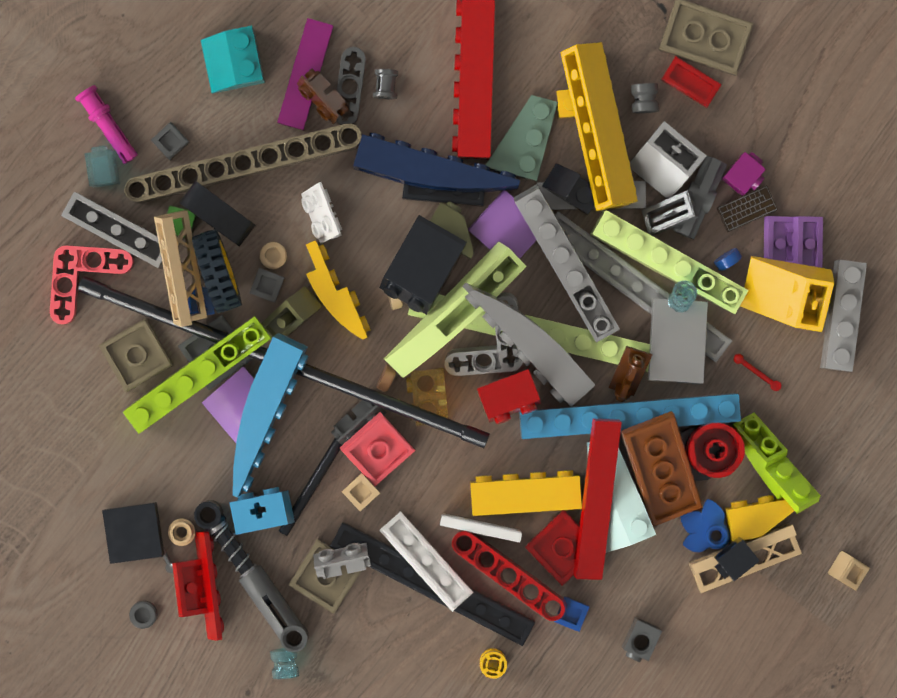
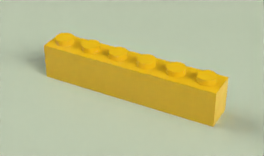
[560,42,638,211]

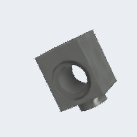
[622,617,662,662]

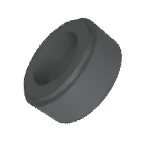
[129,601,158,629]

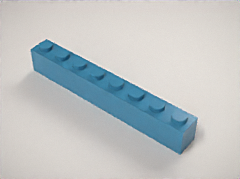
[519,393,741,439]

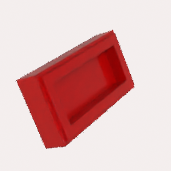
[661,56,722,108]

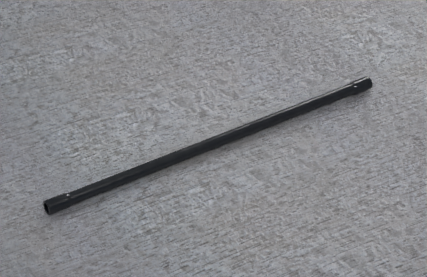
[78,276,490,449]

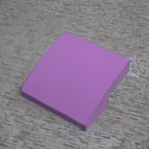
[468,190,536,259]
[764,216,823,268]
[202,367,254,443]

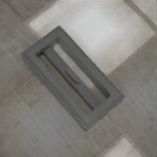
[641,190,699,236]

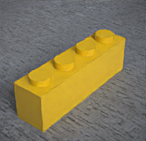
[470,470,582,516]

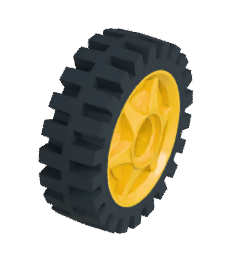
[192,229,242,313]

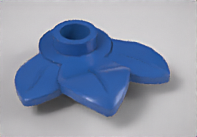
[680,499,730,552]

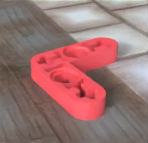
[50,246,134,324]

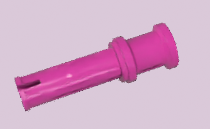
[75,85,138,165]

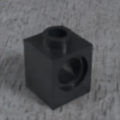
[714,537,760,582]

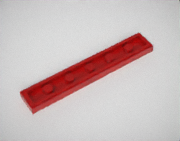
[574,418,622,580]

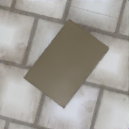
[659,0,754,76]

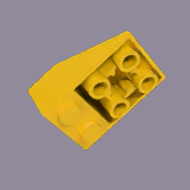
[740,256,834,332]

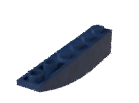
[353,132,520,192]

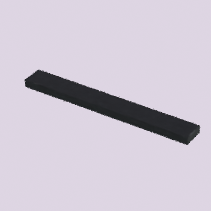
[330,522,535,646]

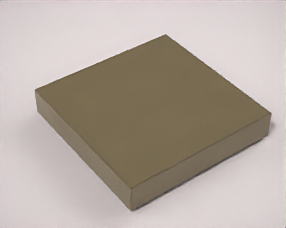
[99,318,173,392]
[289,539,361,614]

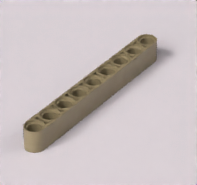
[124,124,362,203]

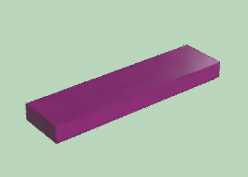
[277,18,334,131]

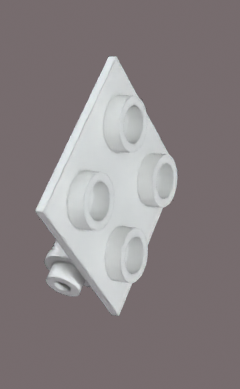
[301,182,342,244]

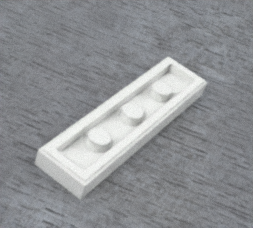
[380,511,474,612]

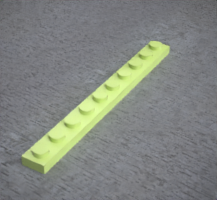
[408,294,650,372]

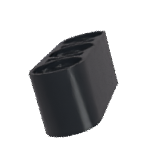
[179,181,256,247]

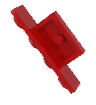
[172,531,224,641]

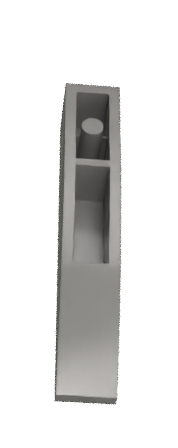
[513,184,620,343]
[462,283,595,407]

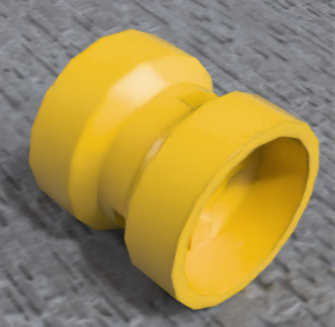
[480,648,507,679]

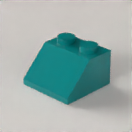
[201,25,265,94]

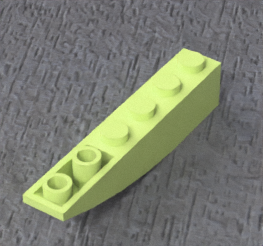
[590,210,749,314]
[384,242,527,378]

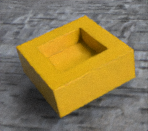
[556,90,575,119]

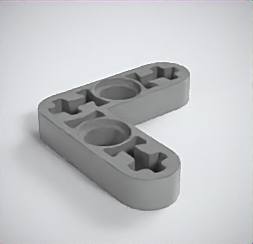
[444,292,523,376]

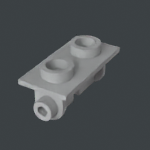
[313,543,371,579]

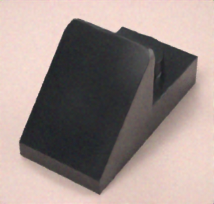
[542,163,595,215]

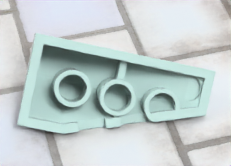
[587,441,656,553]

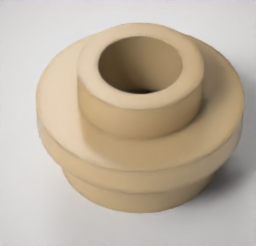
[168,518,196,546]

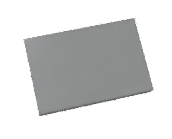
[648,298,708,384]

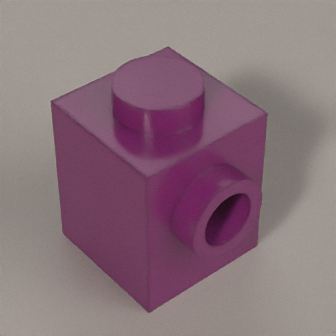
[721,152,766,196]

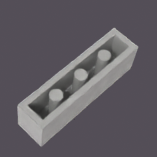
[61,192,163,269]
[820,260,867,372]

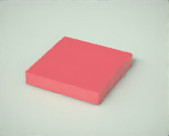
[340,412,416,486]

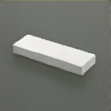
[440,513,522,543]

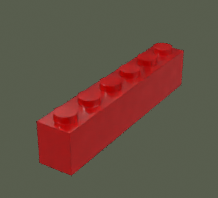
[452,0,495,160]

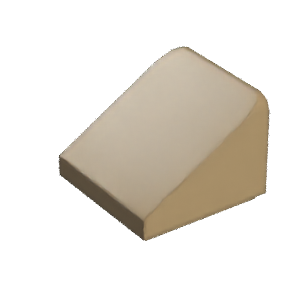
[828,551,870,591]

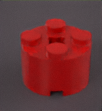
[686,422,745,478]

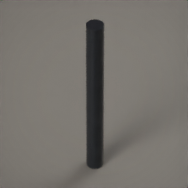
[278,438,342,536]

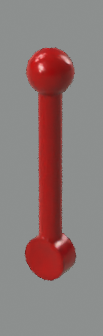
[733,354,782,391]

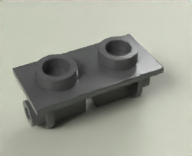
[331,400,387,445]

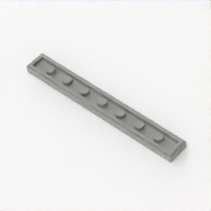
[555,211,732,362]

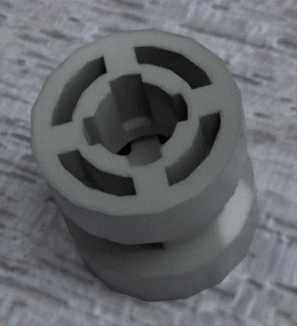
[631,83,659,114]

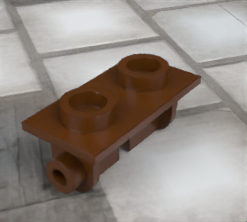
[297,68,349,125]
[608,346,652,402]

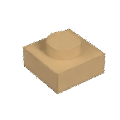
[342,473,380,511]

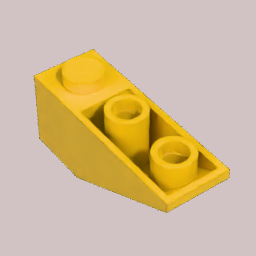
[725,495,794,541]

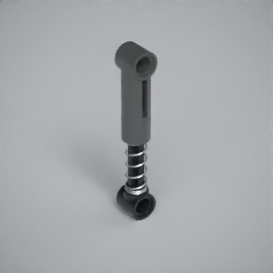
[194,500,309,652]

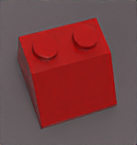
[477,369,541,424]

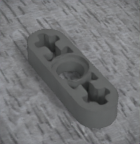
[336,47,366,125]

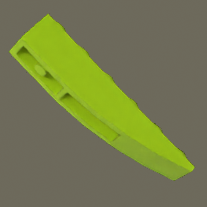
[123,316,271,434]

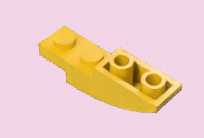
[306,240,371,340]

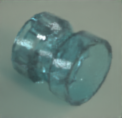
[270,648,299,679]

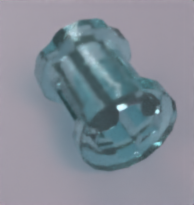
[668,281,697,313]

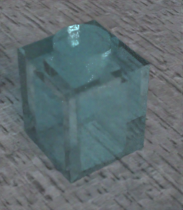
[84,146,120,188]

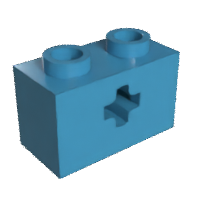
[230,487,295,535]

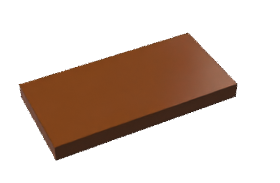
[621,411,703,527]

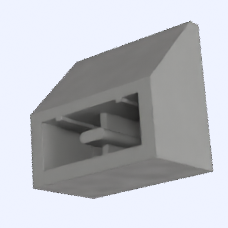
[630,121,706,199]

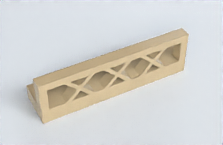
[154,210,207,327]
[688,523,802,593]

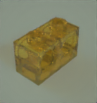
[406,368,448,426]

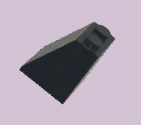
[379,215,467,315]

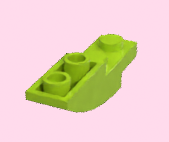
[732,412,821,514]

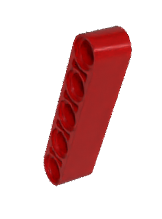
[452,531,567,621]

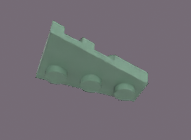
[486,95,558,182]

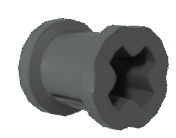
[373,69,398,100]

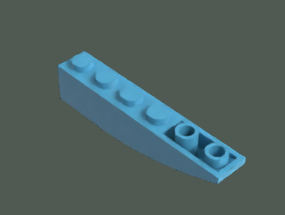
[233,333,309,498]

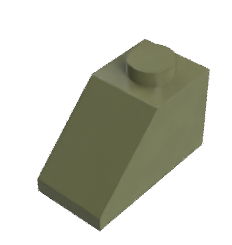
[430,201,474,259]
[261,286,323,340]

